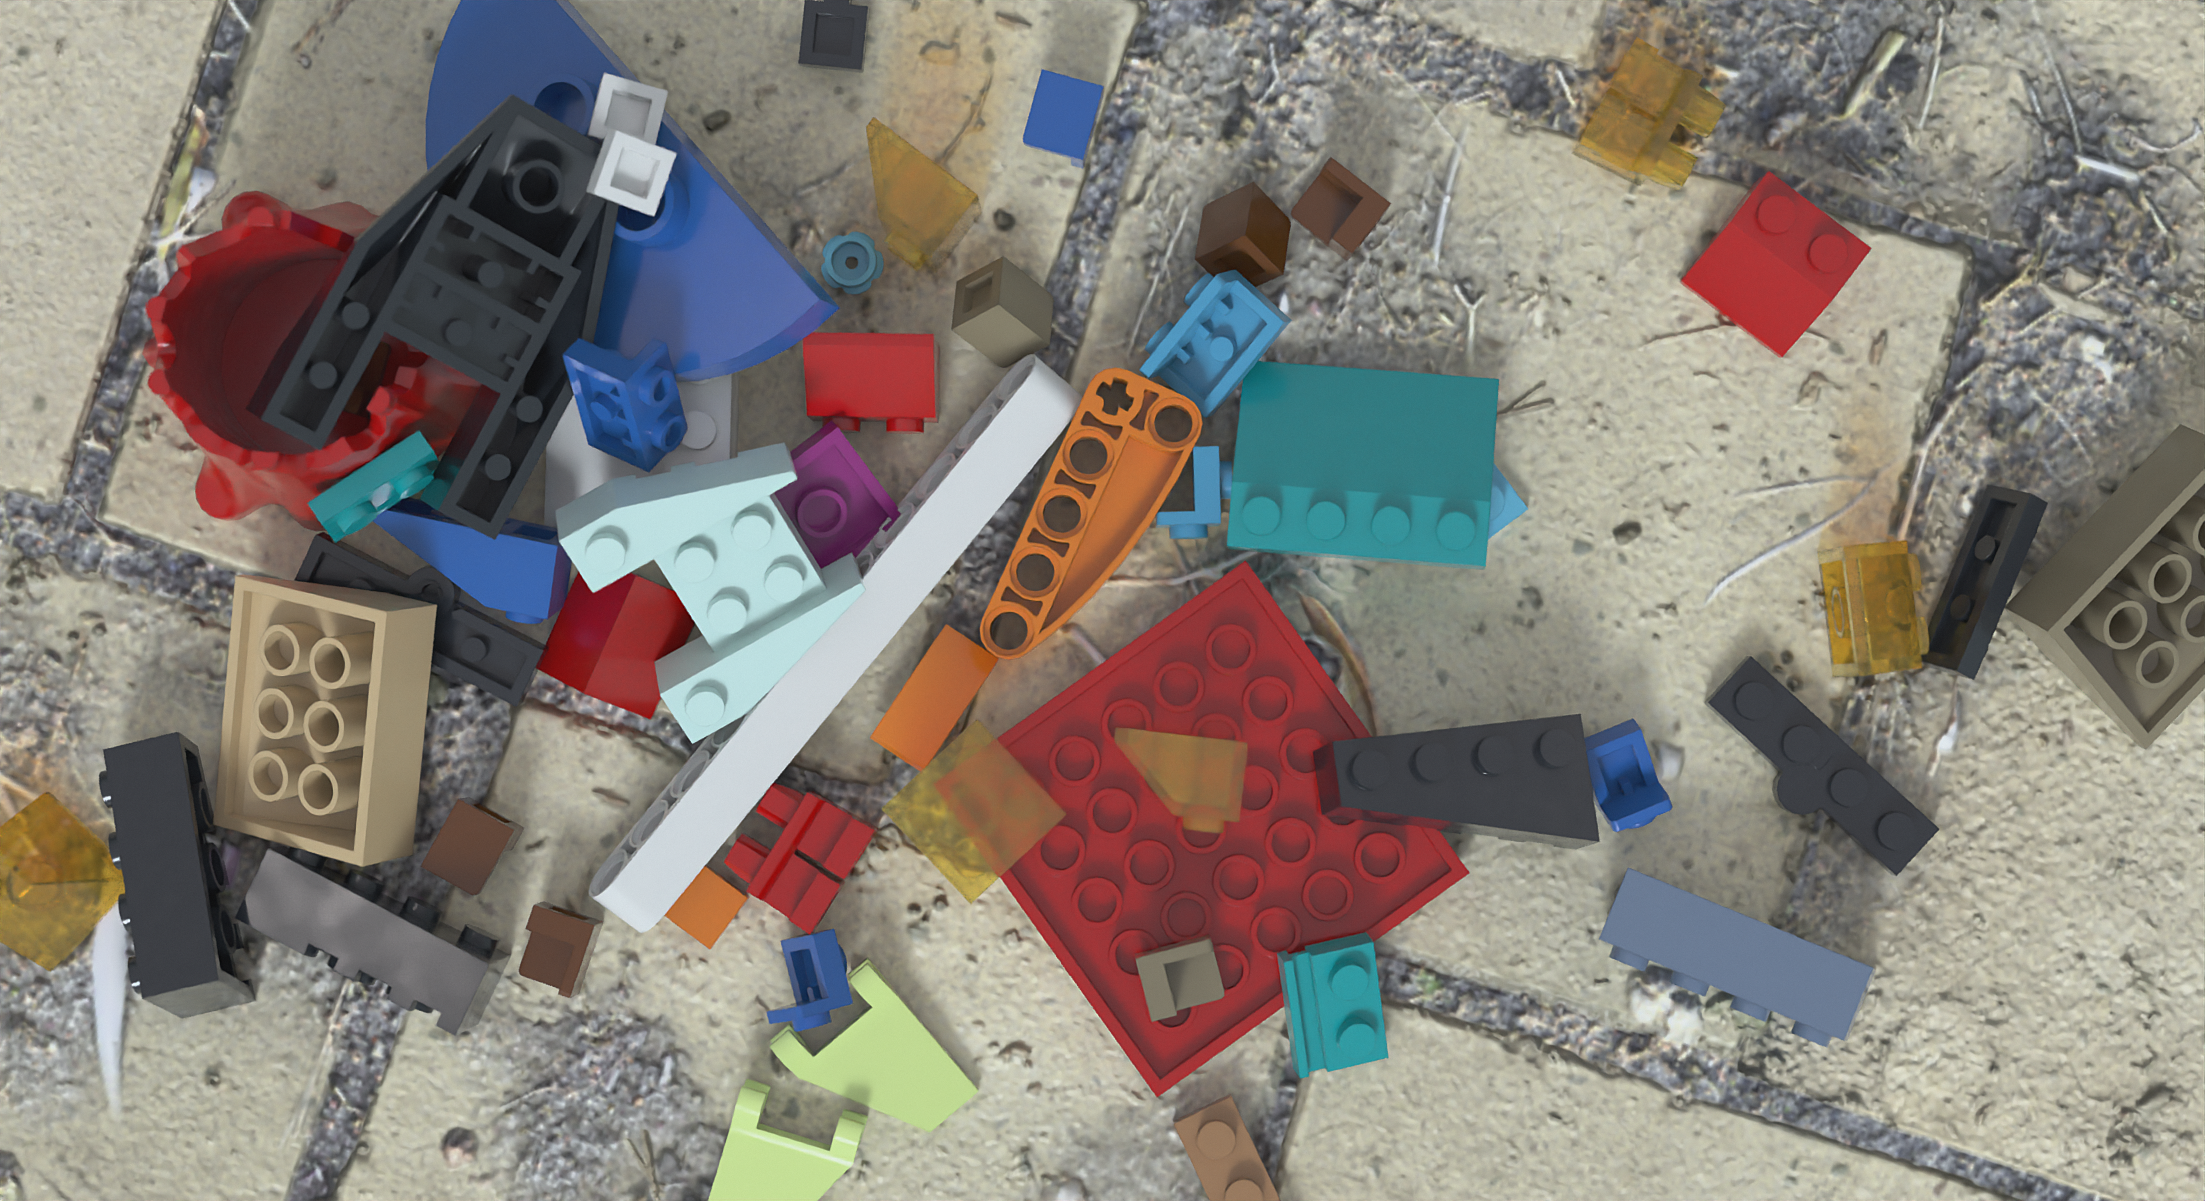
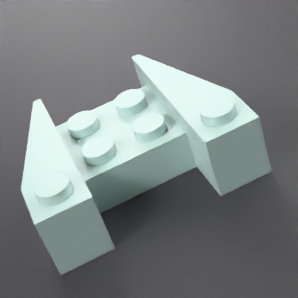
[555,442,866,744]

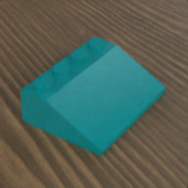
[1227,361,1499,570]

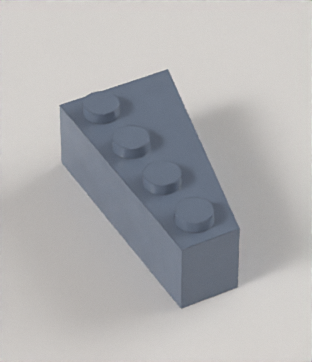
[1599,868,1876,1048]

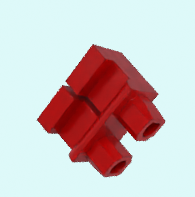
[724,782,879,935]

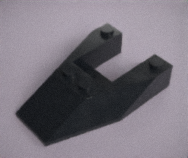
[246,94,619,540]

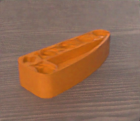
[980,367,1203,660]

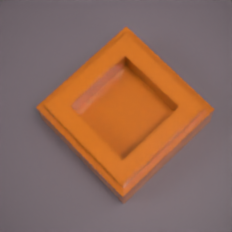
[664,864,750,949]

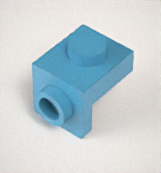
[1156,446,1232,539]

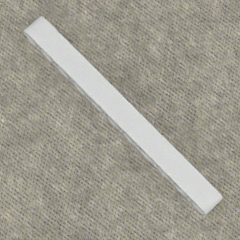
[589,354,1082,933]

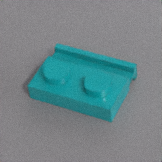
[307,430,439,543]
[1277,932,1389,1079]

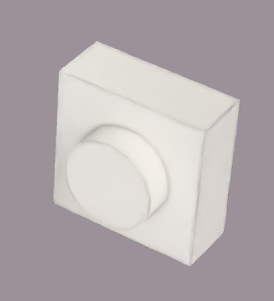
[587,73,668,146]
[586,129,677,216]

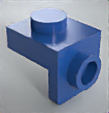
[1584,718,1672,832]
[766,929,853,1032]

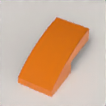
[870,624,999,773]

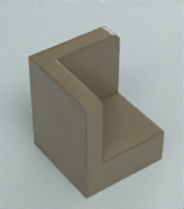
[951,256,1054,368]
[1135,935,1225,1022]

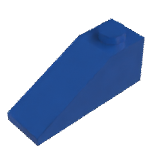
[373,497,572,624]

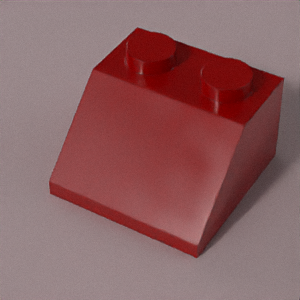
[1679,171,1872,358]
[803,332,940,434]

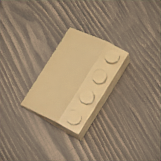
[213,574,437,867]

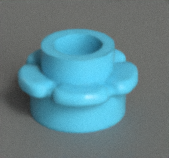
[821,232,884,295]

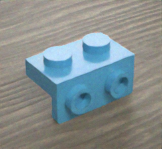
[1139,270,1291,418]

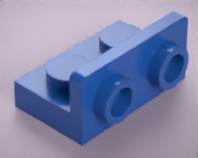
[563,338,688,473]

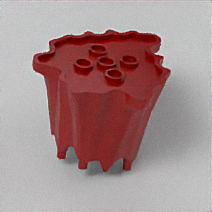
[142,191,481,532]

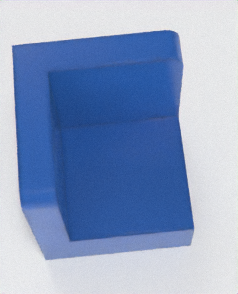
[1023,69,1104,169]

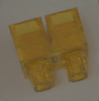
[1571,37,1726,190]

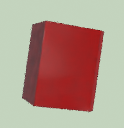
[539,571,695,720]

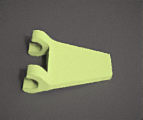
[769,957,979,1132]
[708,1079,868,1201]

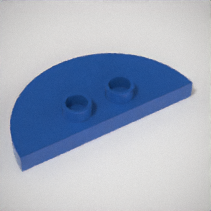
[426,0,840,383]

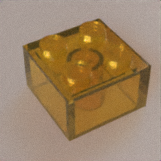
[881,719,1067,904]

